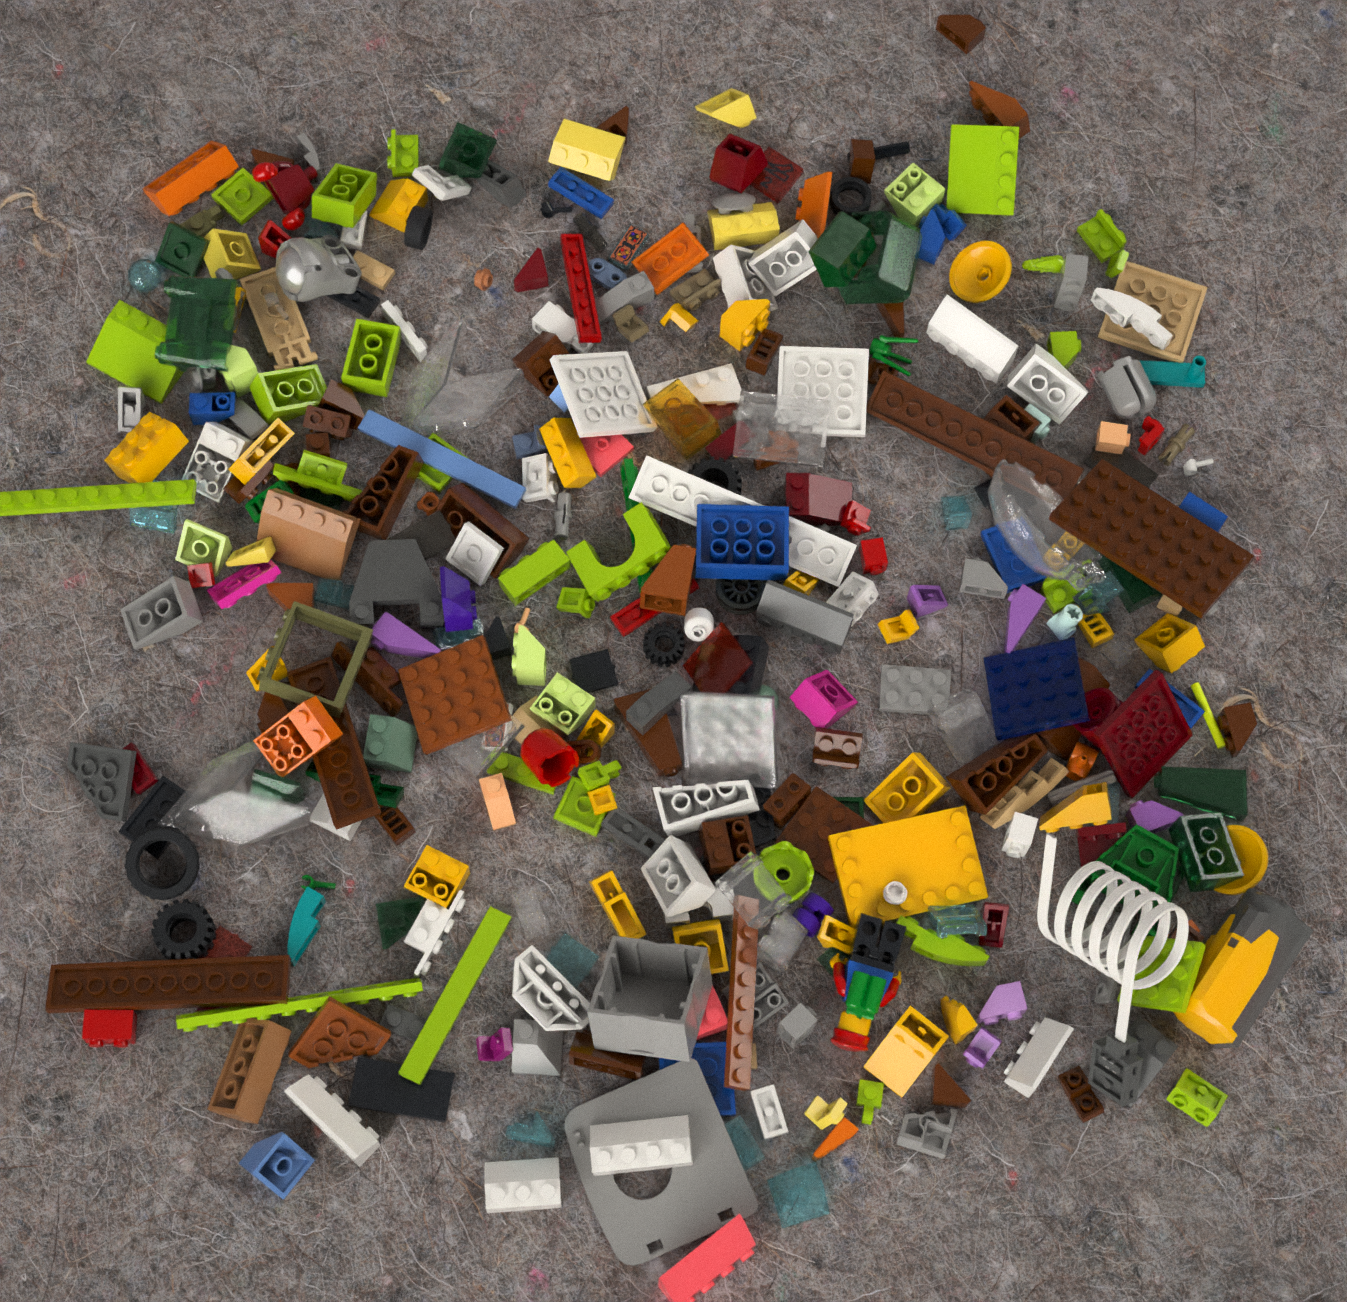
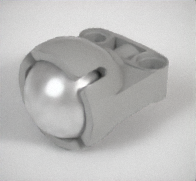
[276,235,362,302]

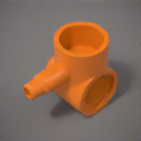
[1066,741,1099,781]

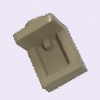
[612,304,649,343]

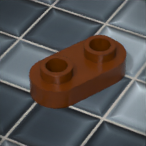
[567,739,602,765]

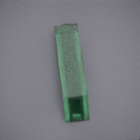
[1154,766,1248,822]

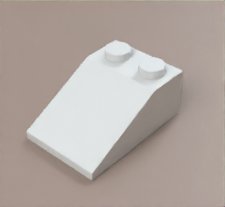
[1007,344,1088,425]

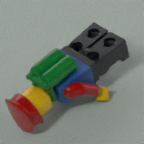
[830,913,906,1052]

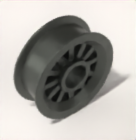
[716,579,766,615]

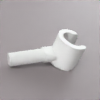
[1183,458,1214,476]

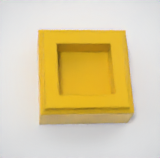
[587,784,618,816]

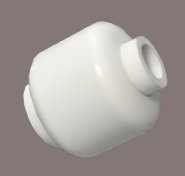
[684,607,714,642]

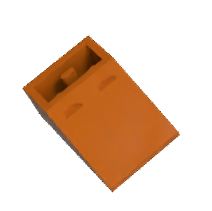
[253,696,343,779]

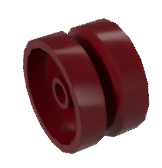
[1071,687,1123,748]

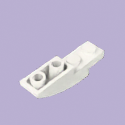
[1091,287,1173,350]

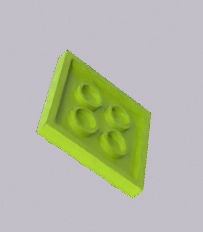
[1117,936,1206,1013]

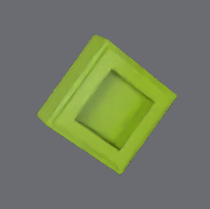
[1105,250,1129,278]

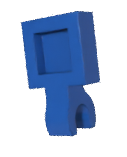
[931,204,967,241]

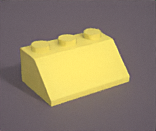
[548,119,626,181]
[707,202,780,250]

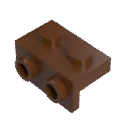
[302,405,354,441]
[223,461,274,504]

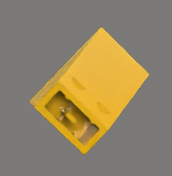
[1039,782,1111,833]
[863,1006,949,1098]

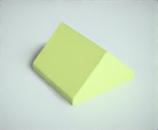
[175,519,233,577]

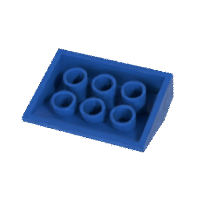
[695,504,789,581]

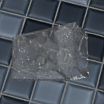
[927,689,1000,768]

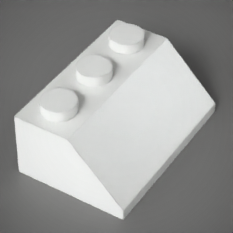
[748,219,818,296]
[713,244,778,311]
[641,835,716,917]
[1004,1017,1074,1098]
[485,1157,562,1213]

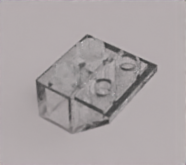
[757,910,808,976]

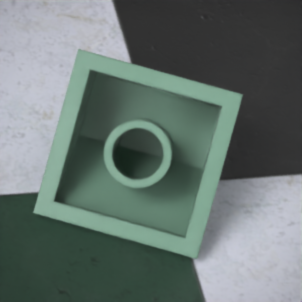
[363,714,418,773]

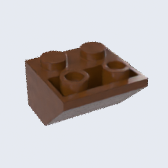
[512,331,569,397]
[698,815,758,876]

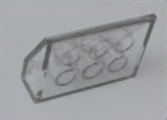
[733,391,831,467]

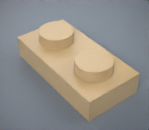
[353,250,395,291]

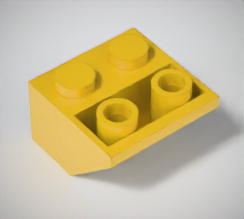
[720,299,770,352]
[404,845,470,908]

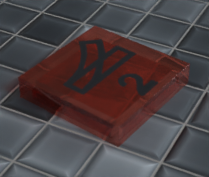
[750,147,804,203]

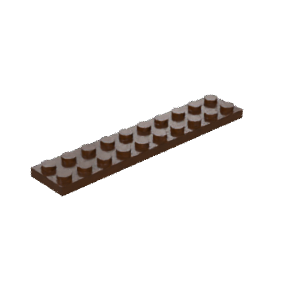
[866,370,1084,507]
[45,955,291,1013]

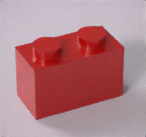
[82,1009,138,1048]

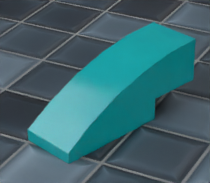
[287,886,326,967]

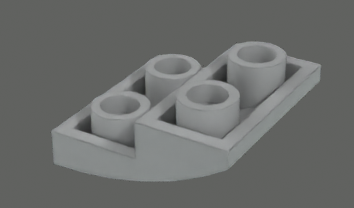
[720,962,789,1029]

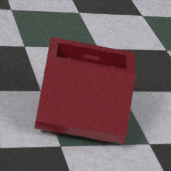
[709,133,768,194]

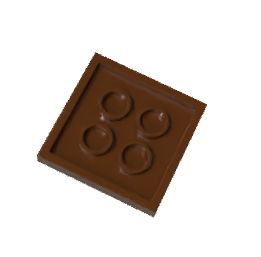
[775,786,874,884]

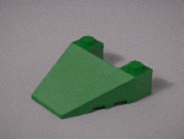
[1071,824,1179,937]

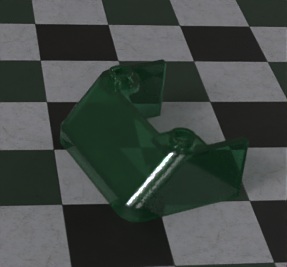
[837,210,922,304]

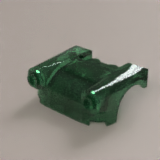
[155,276,239,372]

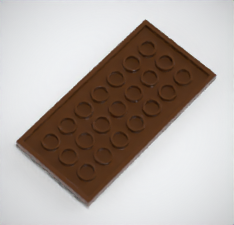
[1049,459,1254,619]

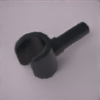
[540,201,572,218]

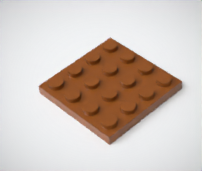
[398,635,512,755]

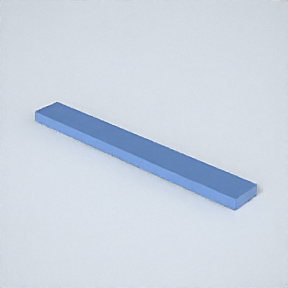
[358,409,526,509]

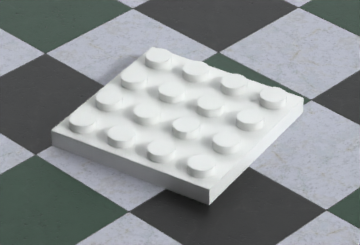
[776,346,869,437]
[550,351,657,438]

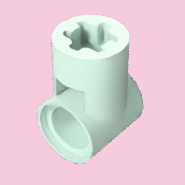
[1046,604,1083,642]

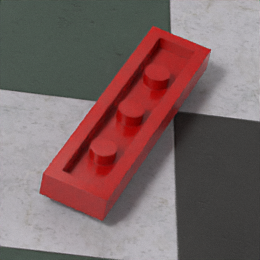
[610,578,699,637]

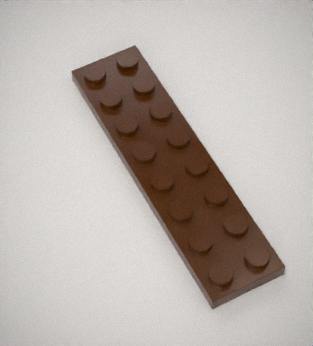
[287,656,381,830]

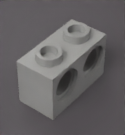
[777,1003,818,1050]

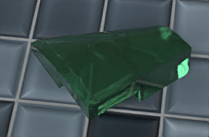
[376,896,425,949]

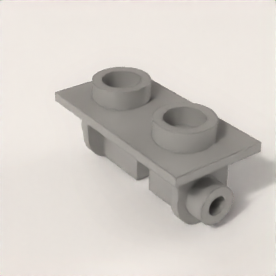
[192,361,216,393]

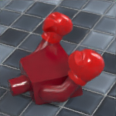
[252,161,318,231]

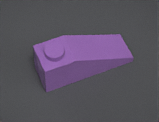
[1004,584,1046,659]
[371,612,441,659]

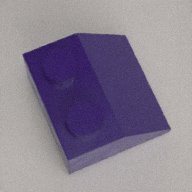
[440,566,477,632]

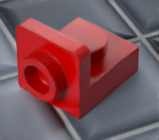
[1138,416,1165,456]
[840,500,871,536]

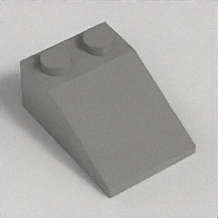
[120,576,204,650]

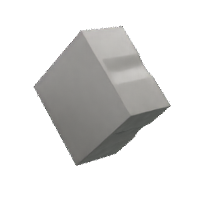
[587,936,713,1062]

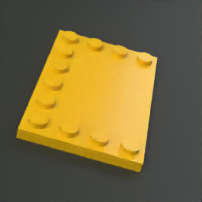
[828,806,989,928]

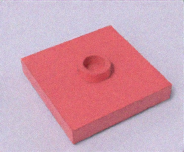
[580,434,634,477]

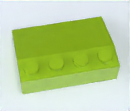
[946,124,1019,215]
[86,300,196,404]

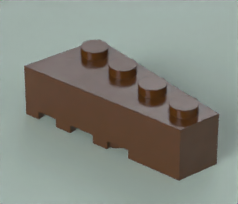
[343,445,424,540]
[946,730,1048,815]

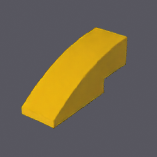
[589,870,647,939]

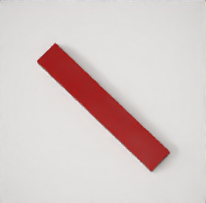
[560,234,602,343]

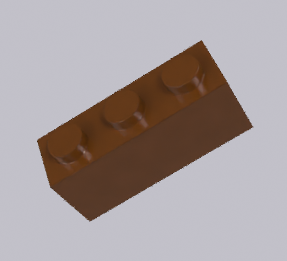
[569,1030,647,1081]

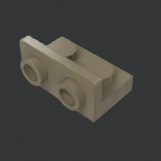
[670,268,721,312]

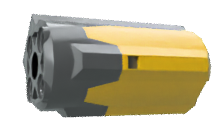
[1173,888,1313,1048]

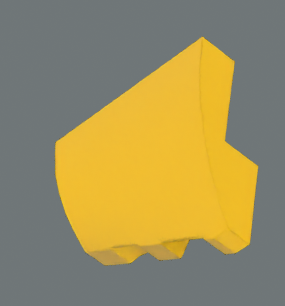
[941,996,978,1045]

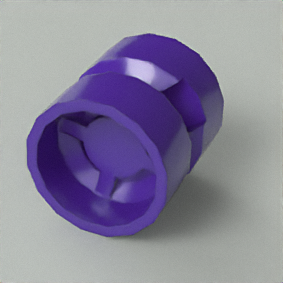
[789,892,834,938]

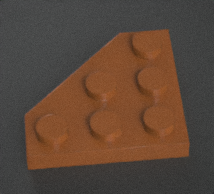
[288,996,391,1068]

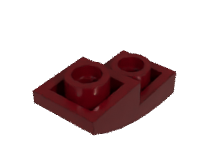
[705,420,756,462]

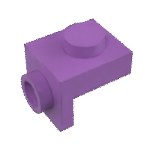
[963,1027,1002,1068]

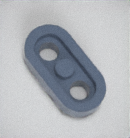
[588,258,627,291]

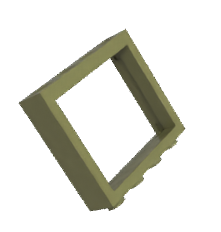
[257,601,373,718]

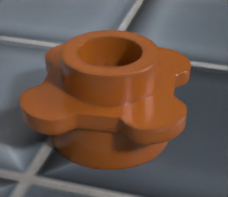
[417,492,442,517]

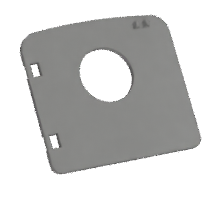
[564,1058,758,1266]

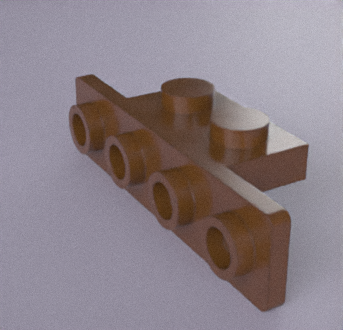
[331,641,403,717]

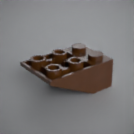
[983,395,1040,478]

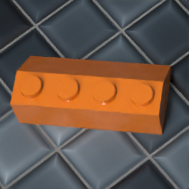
[142,140,239,216]
[795,172,832,238]

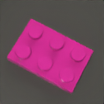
[206,559,281,609]

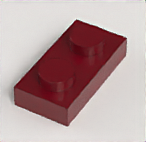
[123,743,159,795]

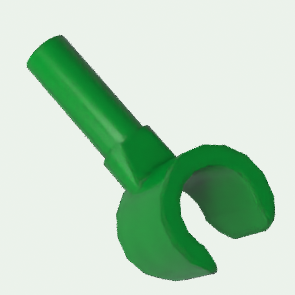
[301,875,336,890]

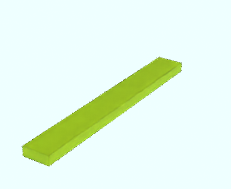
[398,906,511,1085]

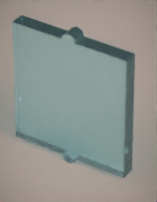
[546,933,599,989]

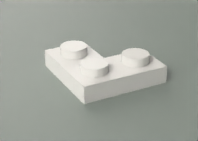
[412,165,472,201]

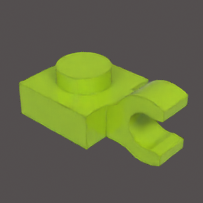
[578,760,622,792]
[856,1079,884,1125]

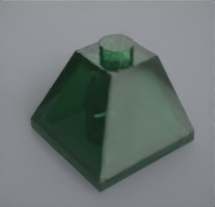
[248,769,305,816]

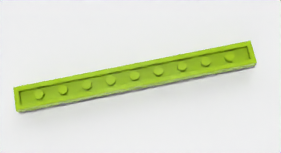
[0,479,197,516]
[176,977,423,1032]

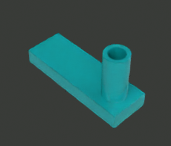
[1139,355,1206,388]

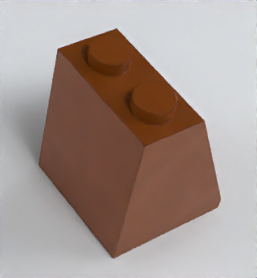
[640,544,696,616]

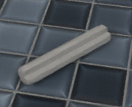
[1047,769,1116,804]

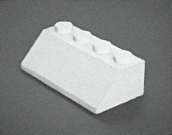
[926,295,1018,384]
[284,1074,380,1167]
[590,1115,693,1176]

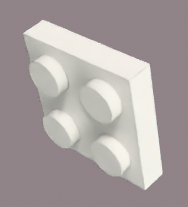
[446,522,504,586]

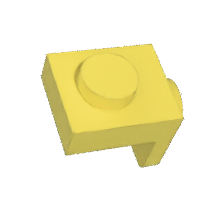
[804,1096,847,1130]

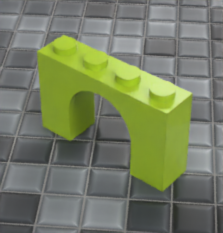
[566,502,671,602]

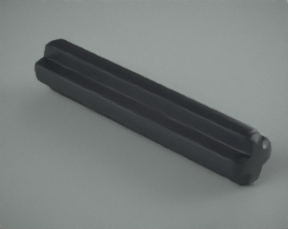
[847,141,910,163]

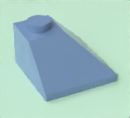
[239,1132,315,1200]

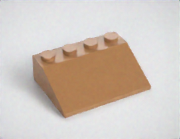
[256,488,361,584]

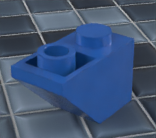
[909,210,946,265]
[189,392,235,425]

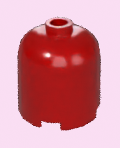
[520,728,579,787]

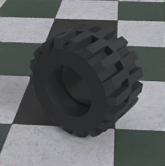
[687,457,742,495]
[151,899,217,960]

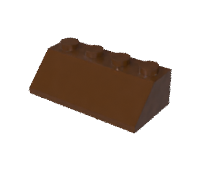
[429,483,530,579]
[1028,654,1111,761]

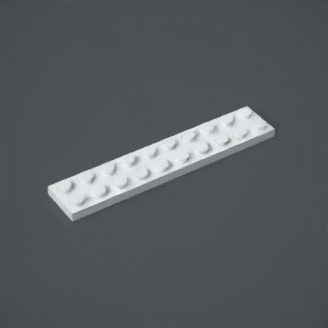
[629,455,857,587]

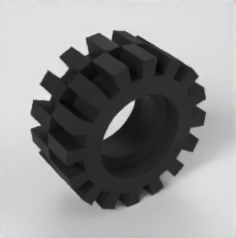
[643,622,685,667]

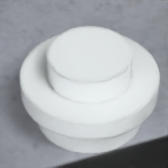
[883,881,907,905]

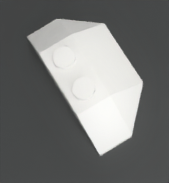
[512,945,590,1031]

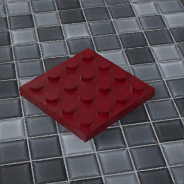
[1093,670,1193,798]

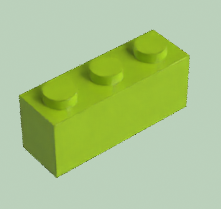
[498,539,570,606]

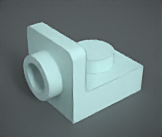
[1024,404,1051,443]

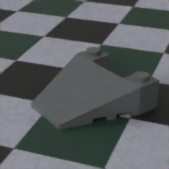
[349,539,444,629]

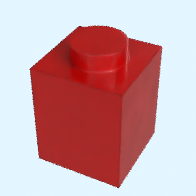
[859,537,888,575]

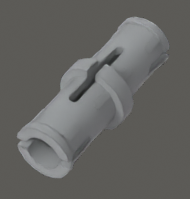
[554,492,572,540]

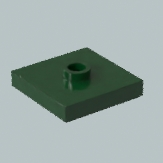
[155,221,210,281]

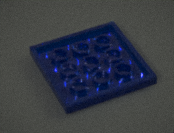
[983,637,1090,741]

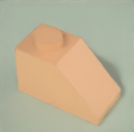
[479,773,516,831]

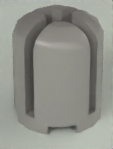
[1097,356,1157,420]

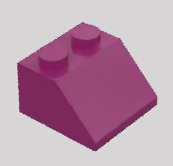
[789,670,858,728]

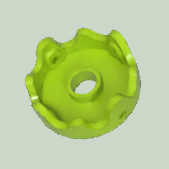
[753,841,814,904]

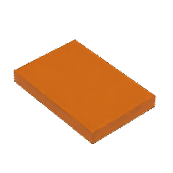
[631,222,709,295]

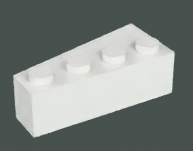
[653,780,760,837]

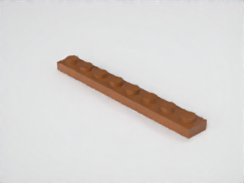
[724,895,760,1091]

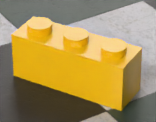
[539,417,596,488]
[228,418,295,485]

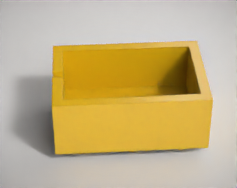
[104,412,189,483]

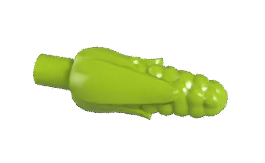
[1022,255,1064,273]

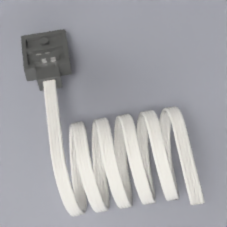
[1037,833,1189,1106]

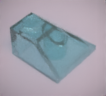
[767,1162,830,1229]

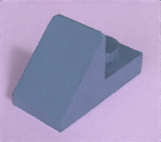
[512,425,549,459]

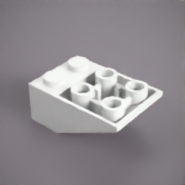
[182,422,255,503]

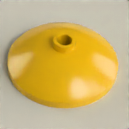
[949,241,1012,303]
[1197,825,1268,895]

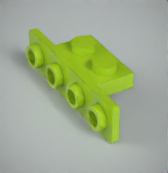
[273,450,362,502]

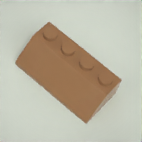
[207,1018,292,1124]

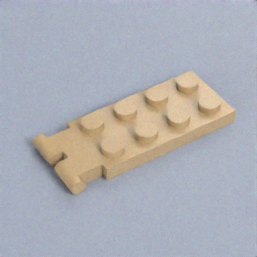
[239,267,318,370]

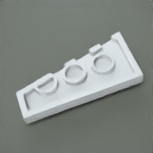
[647,363,745,409]

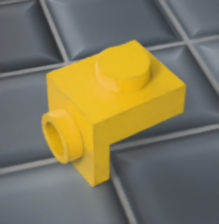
[877,609,919,644]

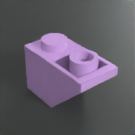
[976,981,1027,1026]

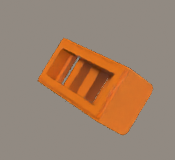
[812,1117,859,1162]

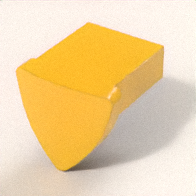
[660,303,698,332]

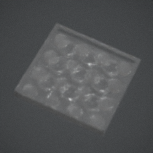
[680,691,779,788]

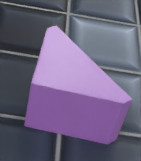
[907,585,948,618]

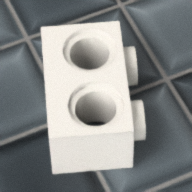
[1001,812,1038,858]

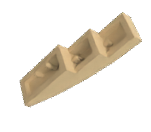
[980,758,1069,829]

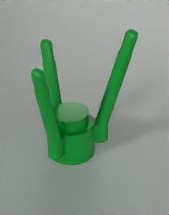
[869,335,918,376]

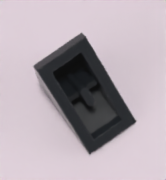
[485,616,511,661]

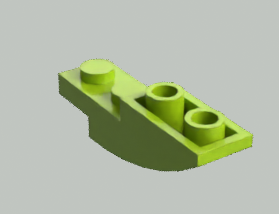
[896,916,990,966]

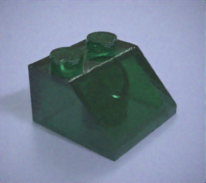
[438,122,497,178]

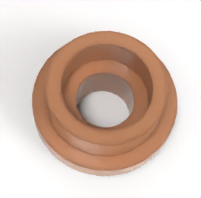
[474,268,493,291]

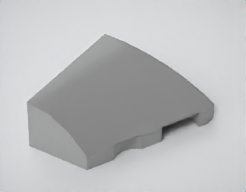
[897,1109,958,1159]

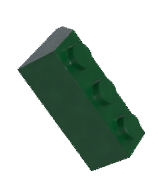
[808,212,877,288]

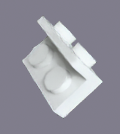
[522,453,559,503]
[826,571,879,627]

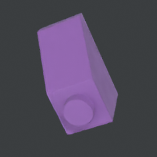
[1126,800,1184,834]

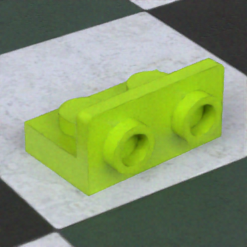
[387,129,419,177]
[1077,209,1126,263]
[1040,564,1094,614]
[1166,1068,1228,1127]

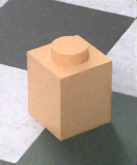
[1095,421,1131,454]

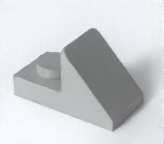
[118,386,146,432]

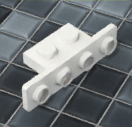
[404,890,466,978]

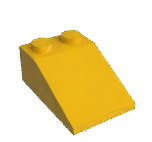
[864,752,951,823]

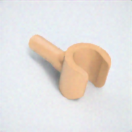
[514,608,530,633]

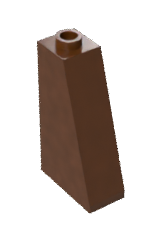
[614,688,682,777]

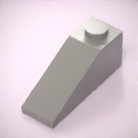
[595,271,654,325]

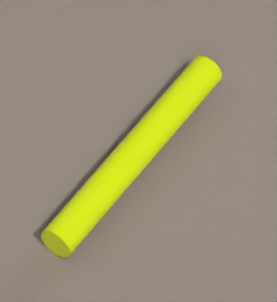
[1191,682,1226,749]

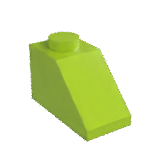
[1047,331,1081,369]

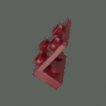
[1076,822,1127,867]

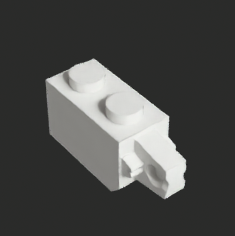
[532,301,593,354]

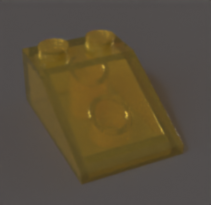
[643,378,722,460]

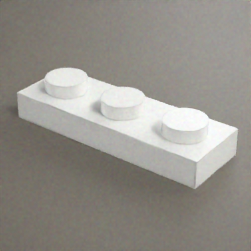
[381,300,428,363]

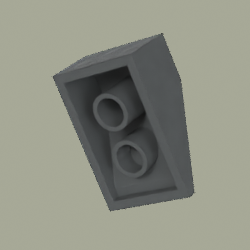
[1127,1016,1178,1107]

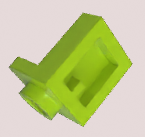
[556,587,595,619]

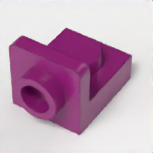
[476,1028,513,1061]

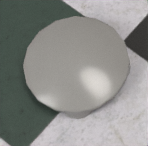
[712,192,755,215]

